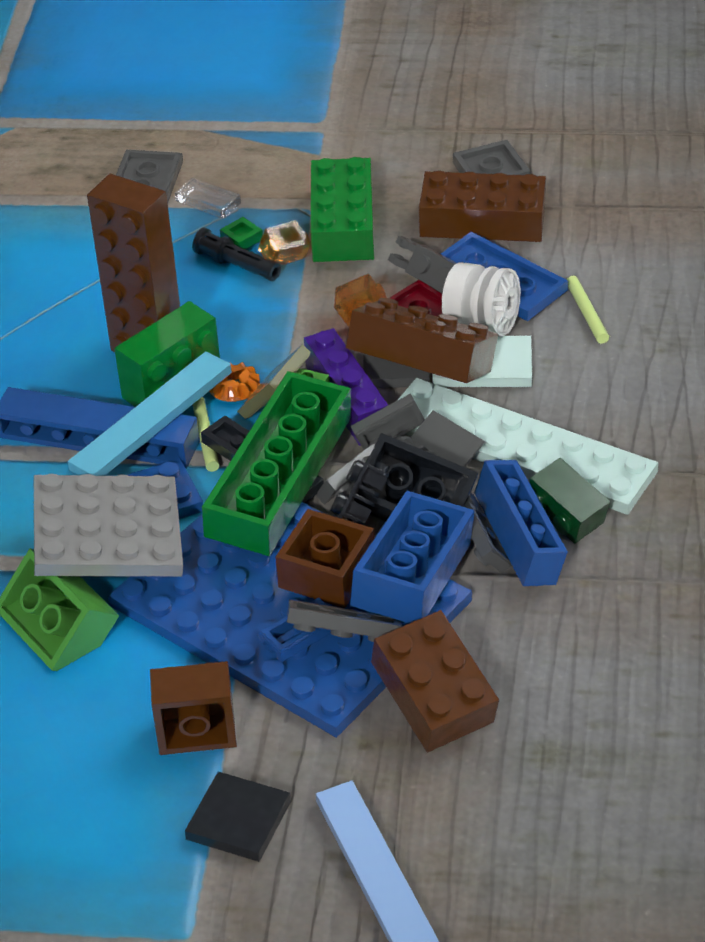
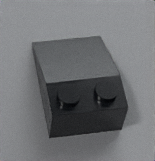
[354,433,478,521]

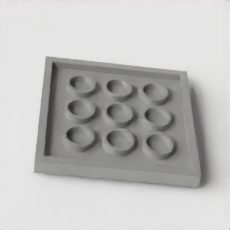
[33,474,183,577]

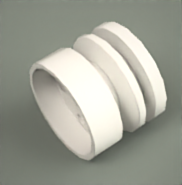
[442,262,521,336]

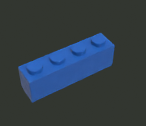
[474,460,568,586]

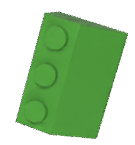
[0,548,119,671]

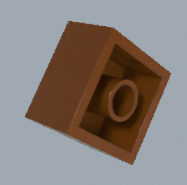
[275,509,375,608]
[150,661,237,755]

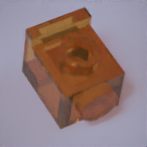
[258,220,311,266]
[334,273,386,327]

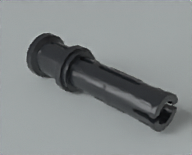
[192,227,281,282]

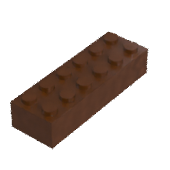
[87,173,180,352]

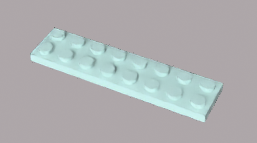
[398,378,658,515]

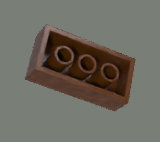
[419,170,546,242]
[346,298,498,384]

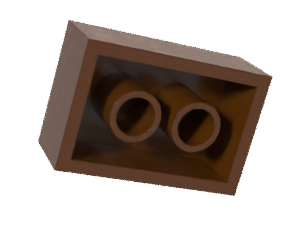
[371,610,499,753]

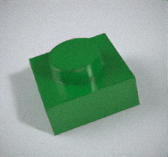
[220,217,263,249]

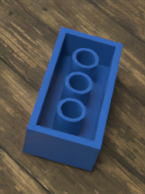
[350,491,475,624]

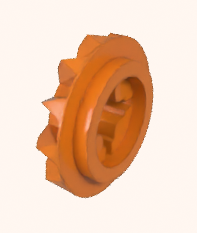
[209,362,260,402]

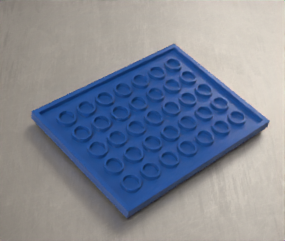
[108,502,472,738]

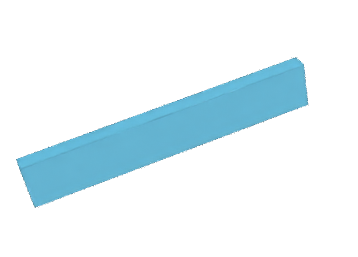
[68,351,232,476]

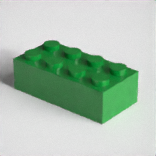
[311,157,374,262]

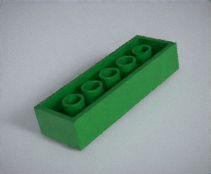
[202,371,351,556]

